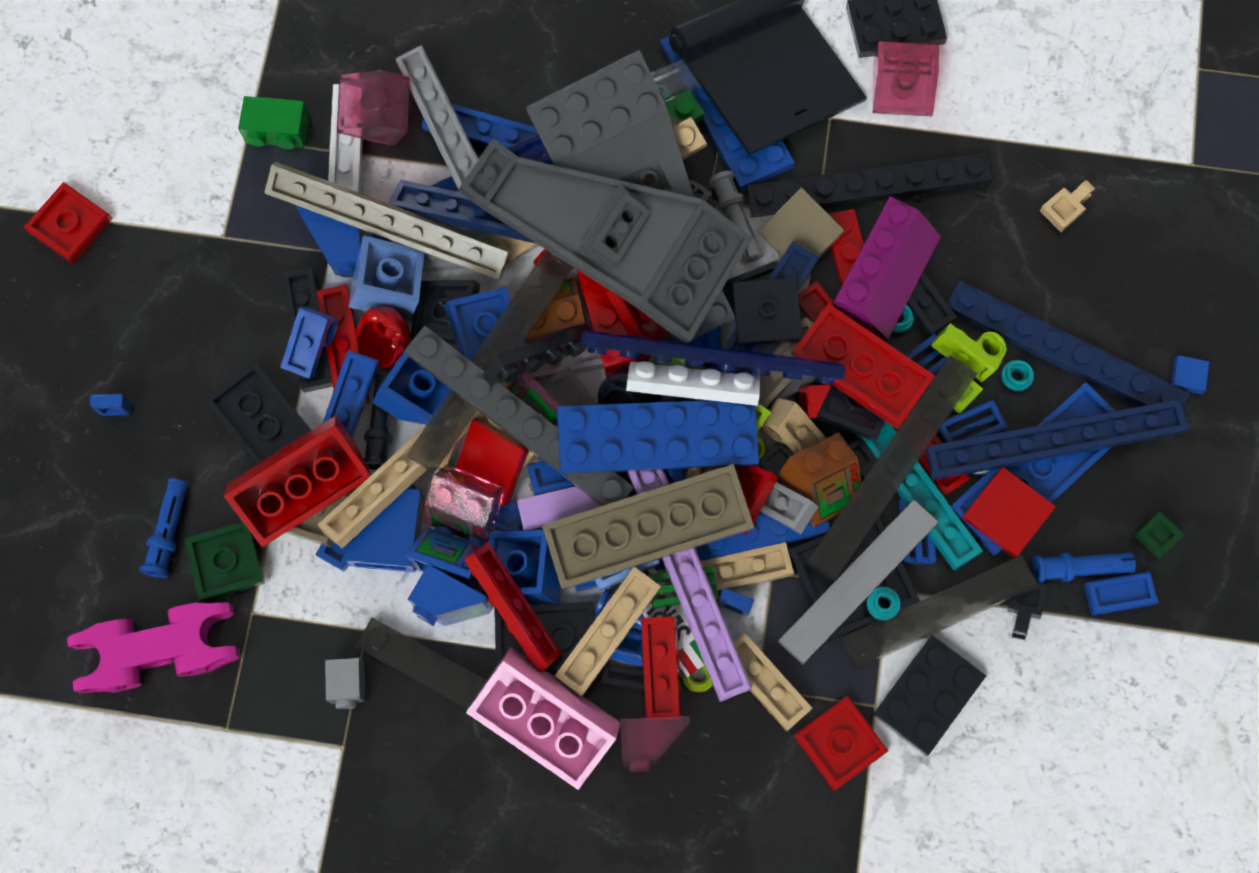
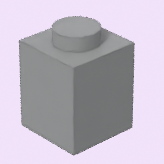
[325,658,365,709]

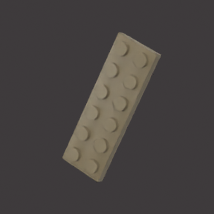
[542,464,754,590]

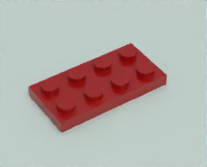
[791,303,935,429]

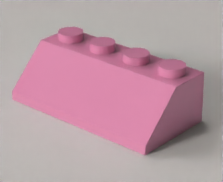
[466,647,621,790]

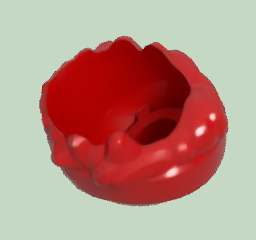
[356,305,410,368]

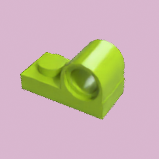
[931,323,1007,383]

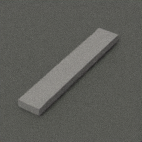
[396,45,478,189]
[778,500,938,665]

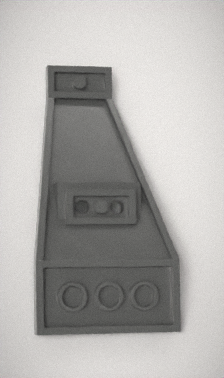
[526,50,736,347]
[457,138,752,344]

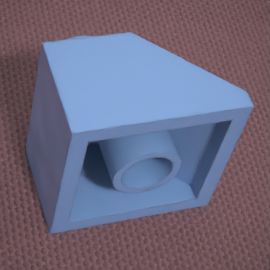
[349,236,424,321]

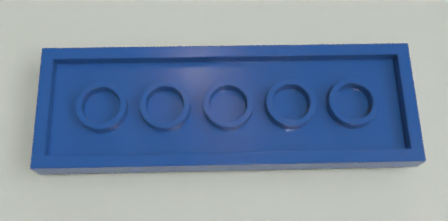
[660,37,795,192]
[951,382,1115,556]
[557,400,759,474]

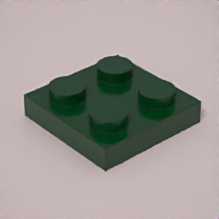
[185,522,265,602]

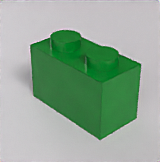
[238,96,310,149]

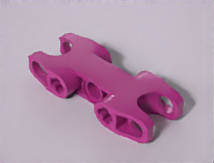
[67,603,241,693]

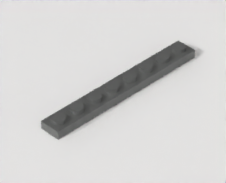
[404,326,634,506]

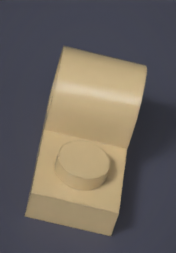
[761,398,826,454]

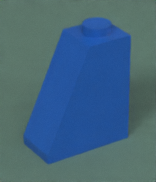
[295,205,363,278]
[345,485,425,573]

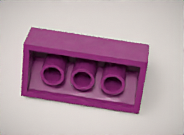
[833,197,941,342]

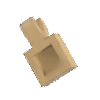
[1040,180,1095,232]

